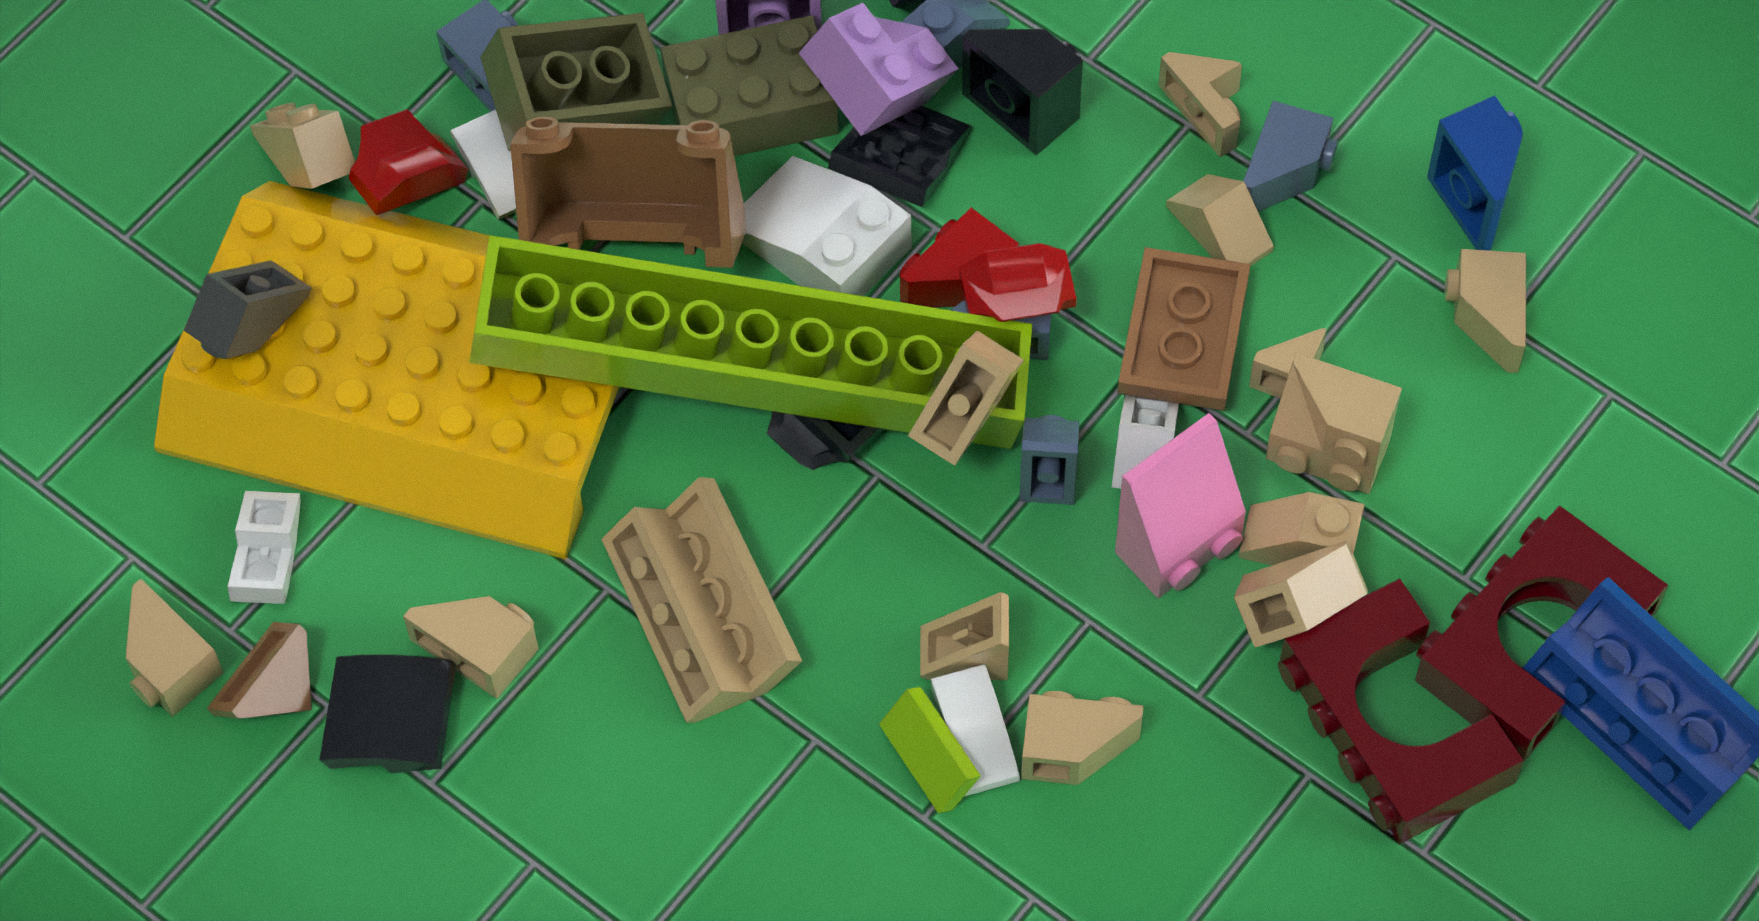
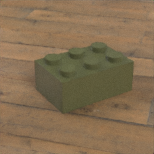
[480,13,672,151]
[660,15,838,156]

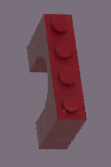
[1415,505,1668,763]
[1278,578,1524,845]

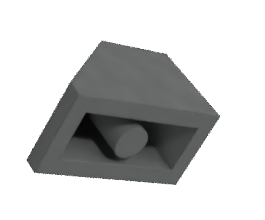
[184,260,312,359]

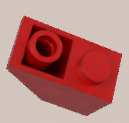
[899,207,1019,308]

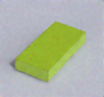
[879,686,981,814]

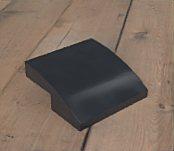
[828,106,971,207]
[319,655,456,773]

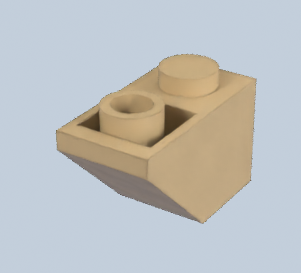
[250,103,355,189]
[1234,540,1368,648]
[1021,691,1143,785]

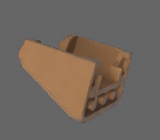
[510,116,746,268]

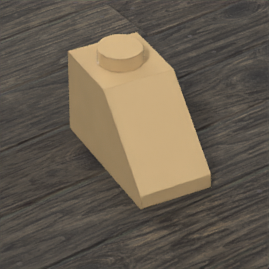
[1445,249,1526,373]
[908,331,1024,466]
[1238,492,1365,565]
[125,579,224,717]
[403,596,539,699]

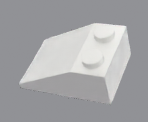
[742,156,912,296]

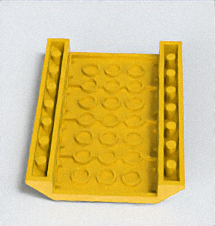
[154,181,619,559]

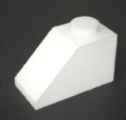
[1112,395,1179,489]

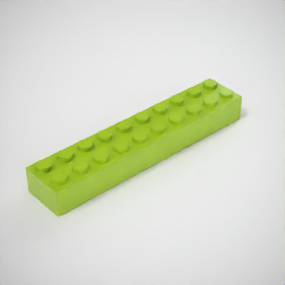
[469,235,1032,449]

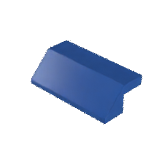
[1522,577,1759,830]

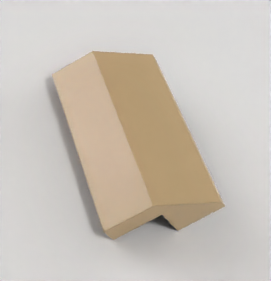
[601,477,802,723]

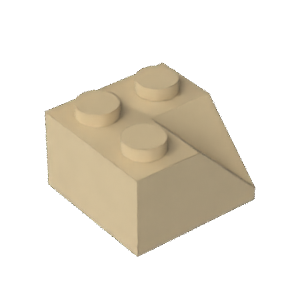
[1266,353,1402,494]

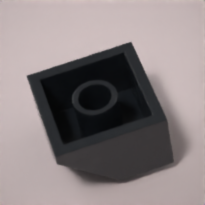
[962,28,1083,156]

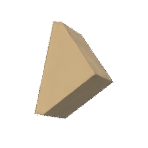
[1166,174,1274,266]
[920,592,1009,680]

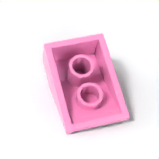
[1115,413,1246,599]

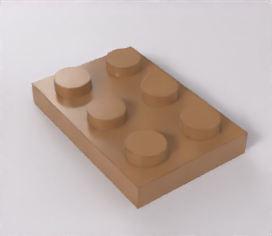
[1117,247,1250,411]

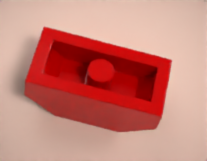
[349,109,468,216]
[959,243,1077,322]

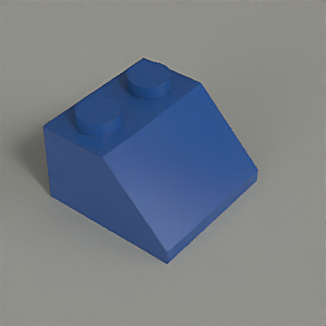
[1427,95,1523,251]

